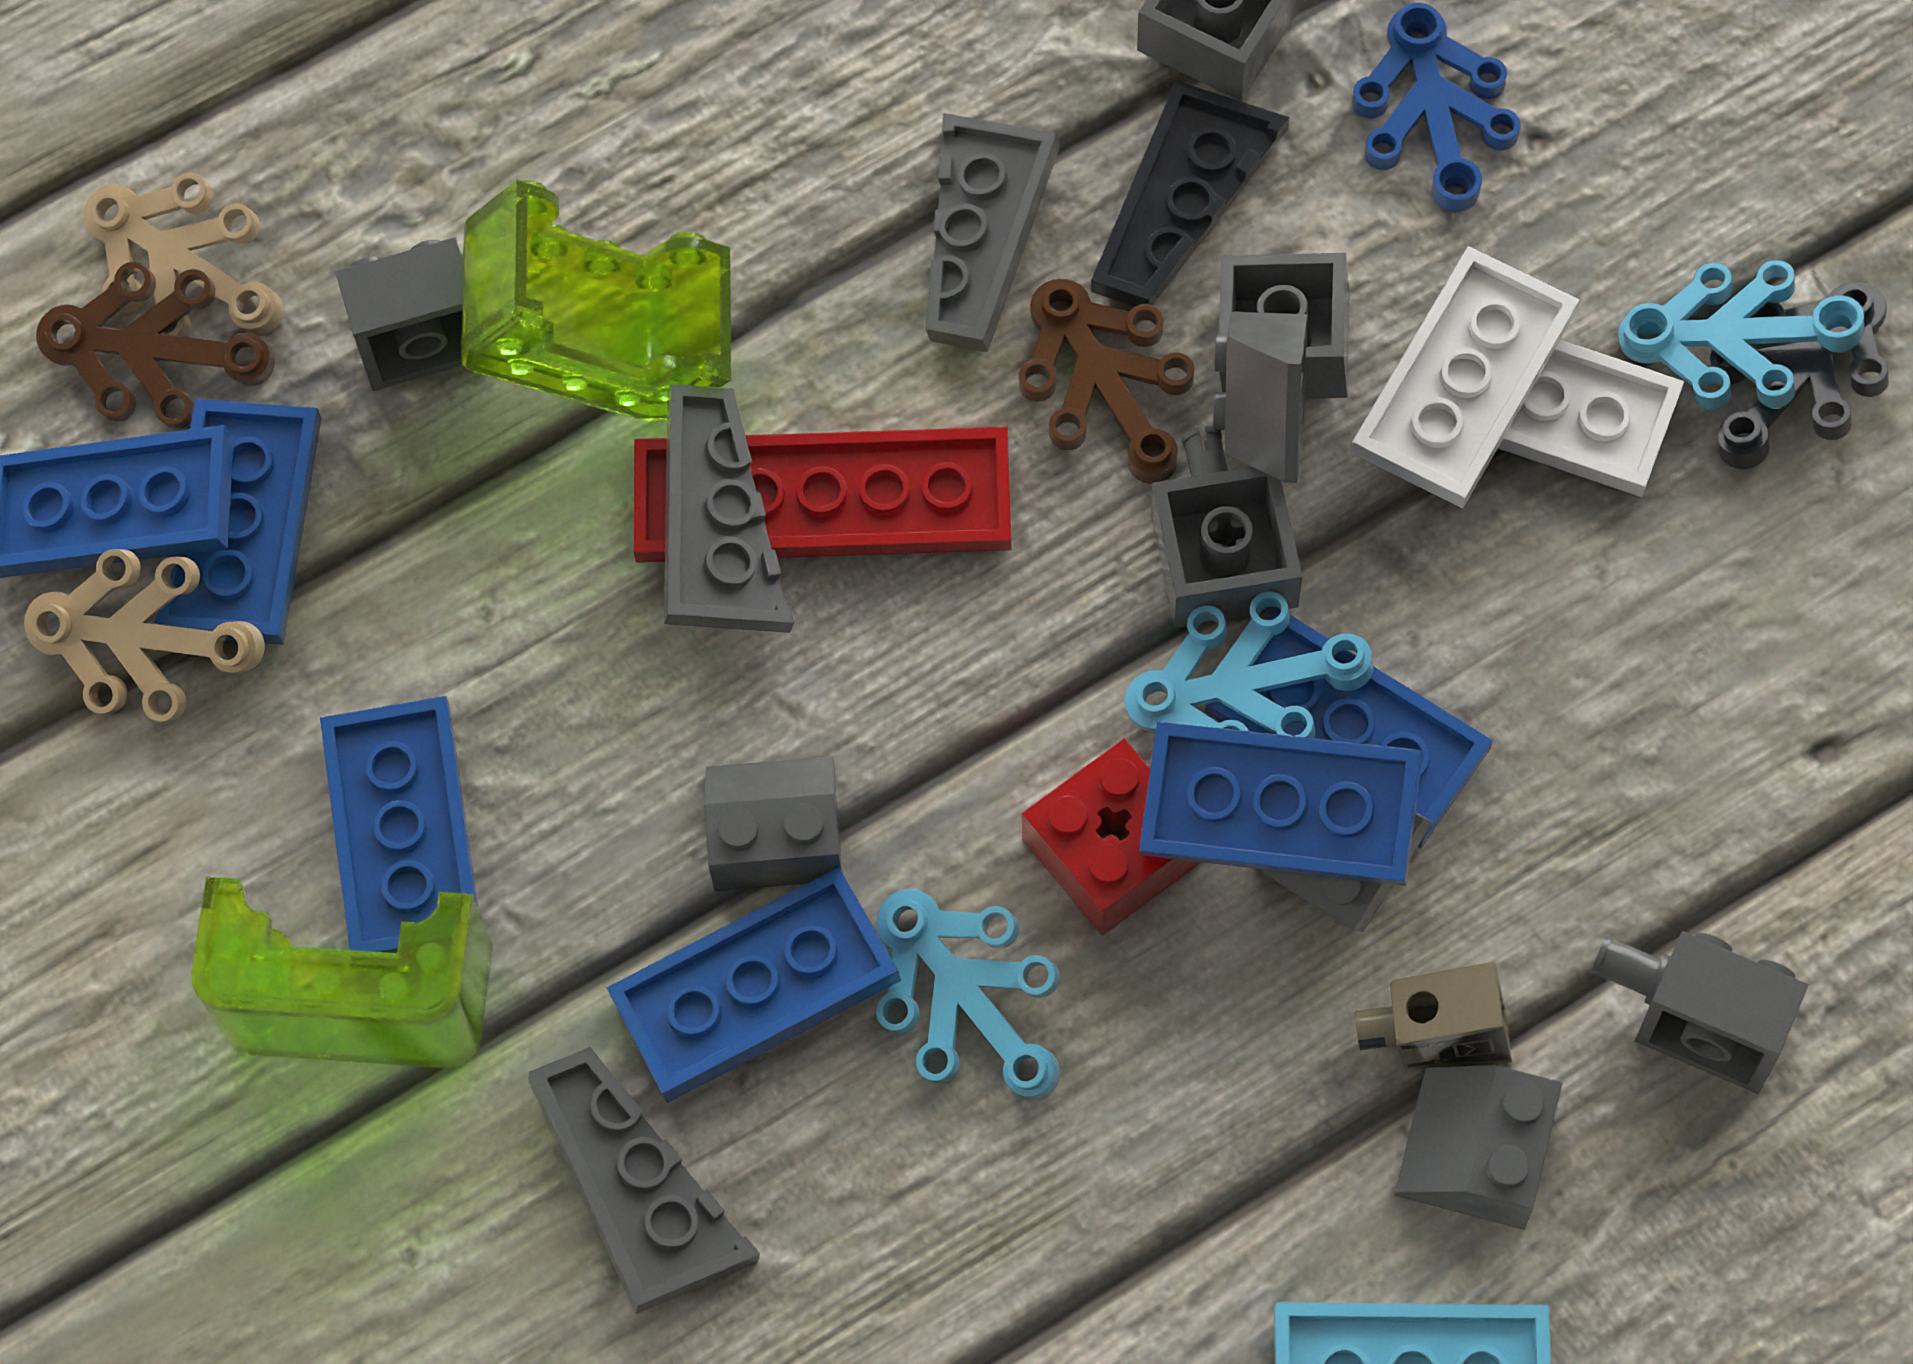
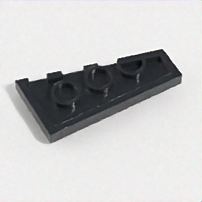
[1091,80,1289,307]

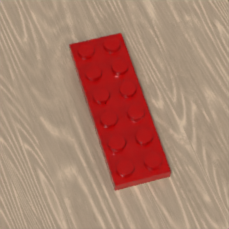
[633,426,1012,563]

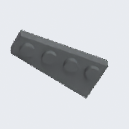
[926,113,1060,352]
[664,384,794,633]
[528,1047,760,1314]

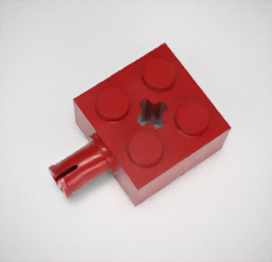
[1022,738,1201,936]

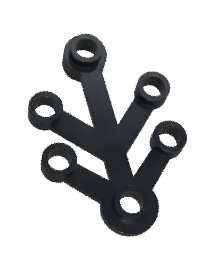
[1710,282,1889,469]

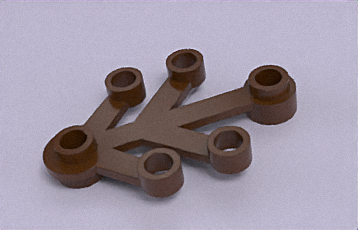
[36,261,275,429]
[1019,279,1195,484]

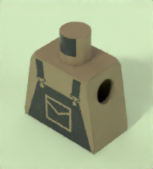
[1355,962,1512,1070]

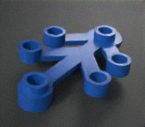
[1352,3,1521,212]

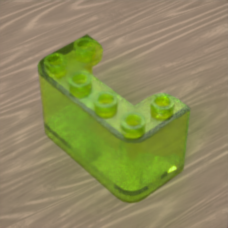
[461,179,731,421]
[191,877,493,1068]

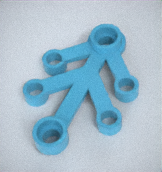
[1618,260,1865,410]
[1125,591,1373,738]
[876,889,1060,1099]

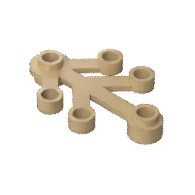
[83,172,283,337]
[24,549,265,722]

